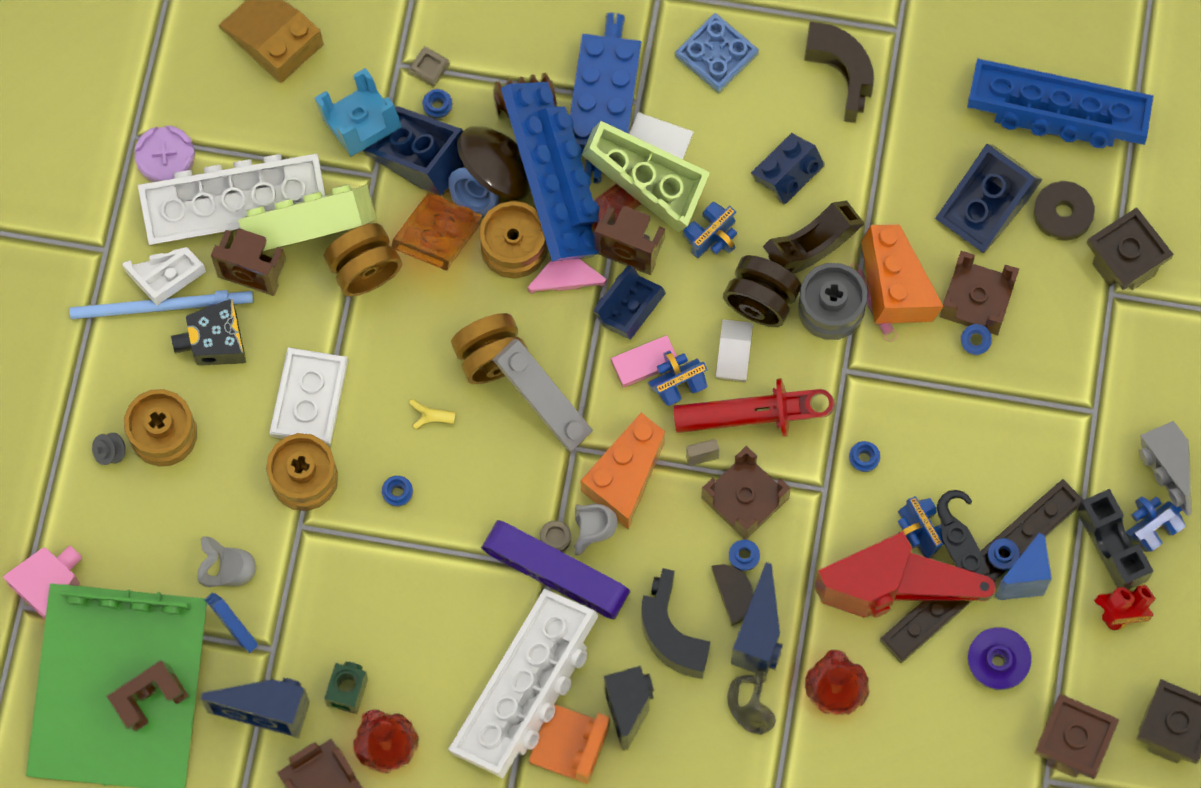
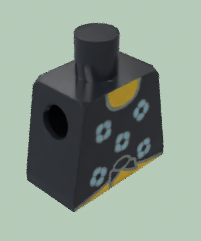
[171,299,246,366]

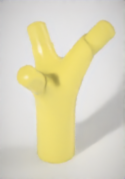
[409,399,455,429]

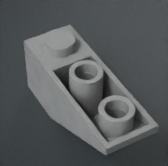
[1139,421,1192,516]

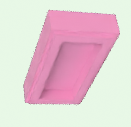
[611,335,677,388]

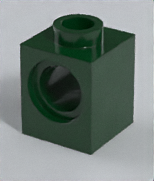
[324,661,368,714]

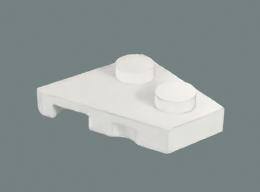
[122,247,206,305]

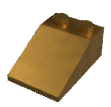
[219,0,323,83]

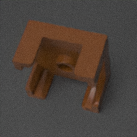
[940,251,1019,336]
[701,446,791,540]
[107,660,190,732]

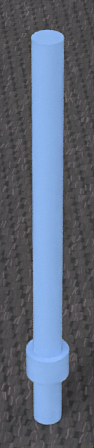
[69,290,253,319]

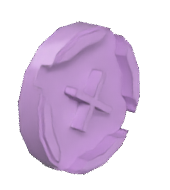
[134,126,195,182]

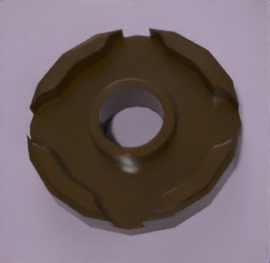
[1033,181,1095,241]

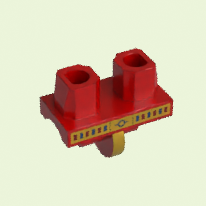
[1094,585,1155,630]

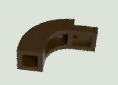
[804,22,874,123]
[763,200,865,274]

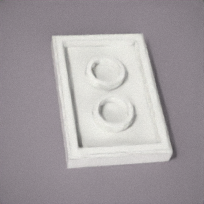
[269,347,349,447]

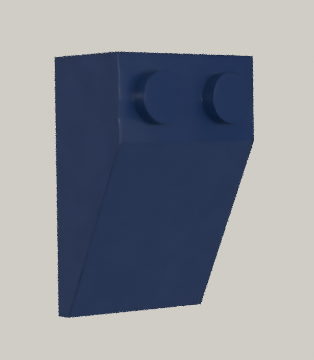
[363,106,464,196]
[935,144,1043,253]
[731,562,783,677]
[200,678,310,738]

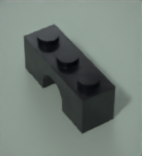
[1077,488,1154,590]

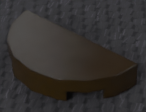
[711,564,753,626]

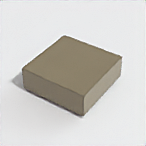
[408,46,450,87]
[686,439,719,466]

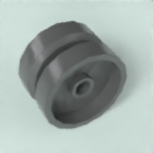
[798,263,867,340]

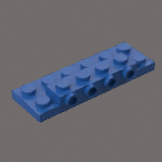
[967,58,1154,148]
[501,82,599,262]

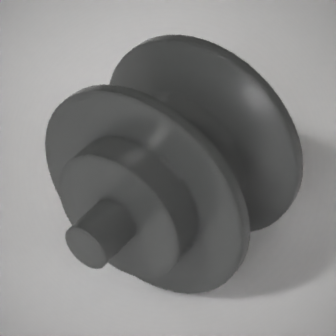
[92,433,125,465]

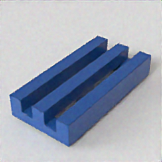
[204,592,258,653]

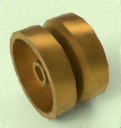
[479,201,547,279]
[323,223,402,297]
[451,313,529,384]
[124,389,197,467]
[266,433,338,511]

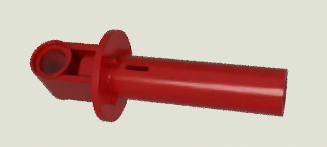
[674,378,835,437]

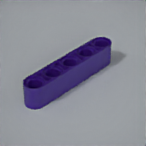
[481,520,630,620]

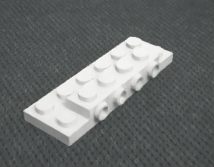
[138,153,325,245]
[448,589,599,778]

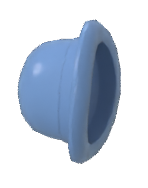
[448,168,499,219]

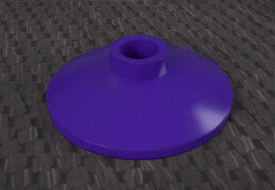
[968,627,1032,690]

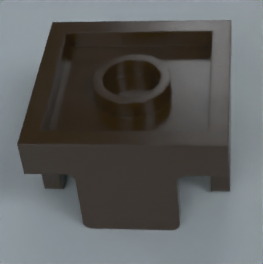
[1086,207,1174,290]
[1136,679,1201,765]

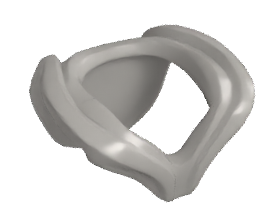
[574,504,617,555]
[197,536,256,587]

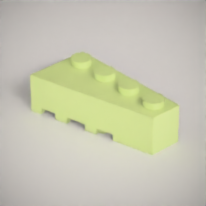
[582,121,710,233]
[238,184,376,251]

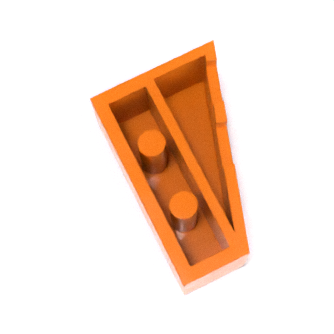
[861,224,944,324]
[581,413,665,530]

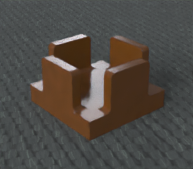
[595,206,665,275]
[211,229,286,296]
[1034,694,1119,779]
[277,738,362,788]

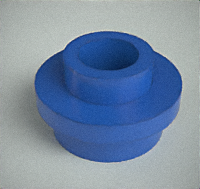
[422,89,452,118]
[961,324,992,355]
[849,441,880,472]
[382,476,413,507]
[988,538,1020,570]
[729,540,760,571]

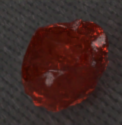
[805,650,870,716]
[353,709,419,773]

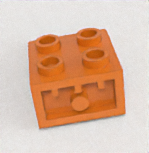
[529,704,610,784]

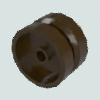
[723,255,802,327]

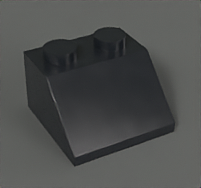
[604,665,654,751]

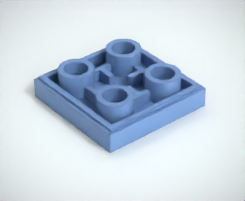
[675,13,759,94]

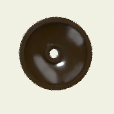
[457,126,531,200]

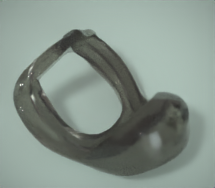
[727,668,776,735]

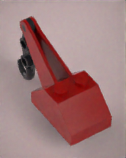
[814,490,996,618]

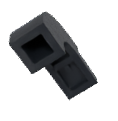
[641,568,710,679]

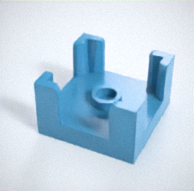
[314,68,402,157]

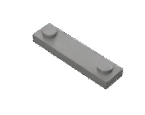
[492,339,593,451]

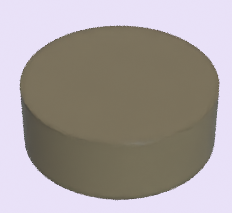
[540,521,571,552]

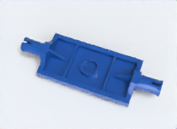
[570,13,641,183]

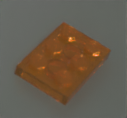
[391,193,483,271]

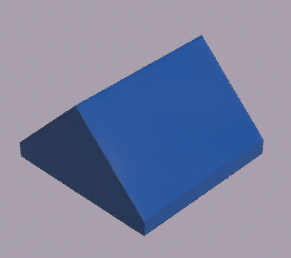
[995,532,1052,600]

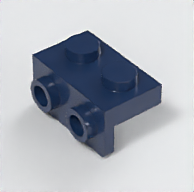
[751,133,824,204]
[594,265,666,340]

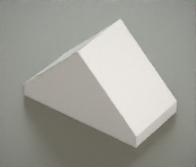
[716,319,753,382]

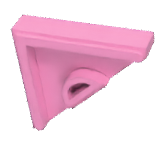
[527,259,607,294]

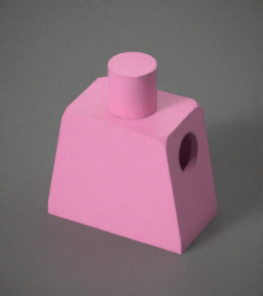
[3,545,82,619]

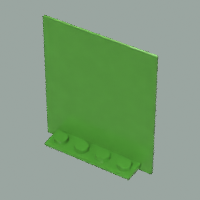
[26,583,207,788]

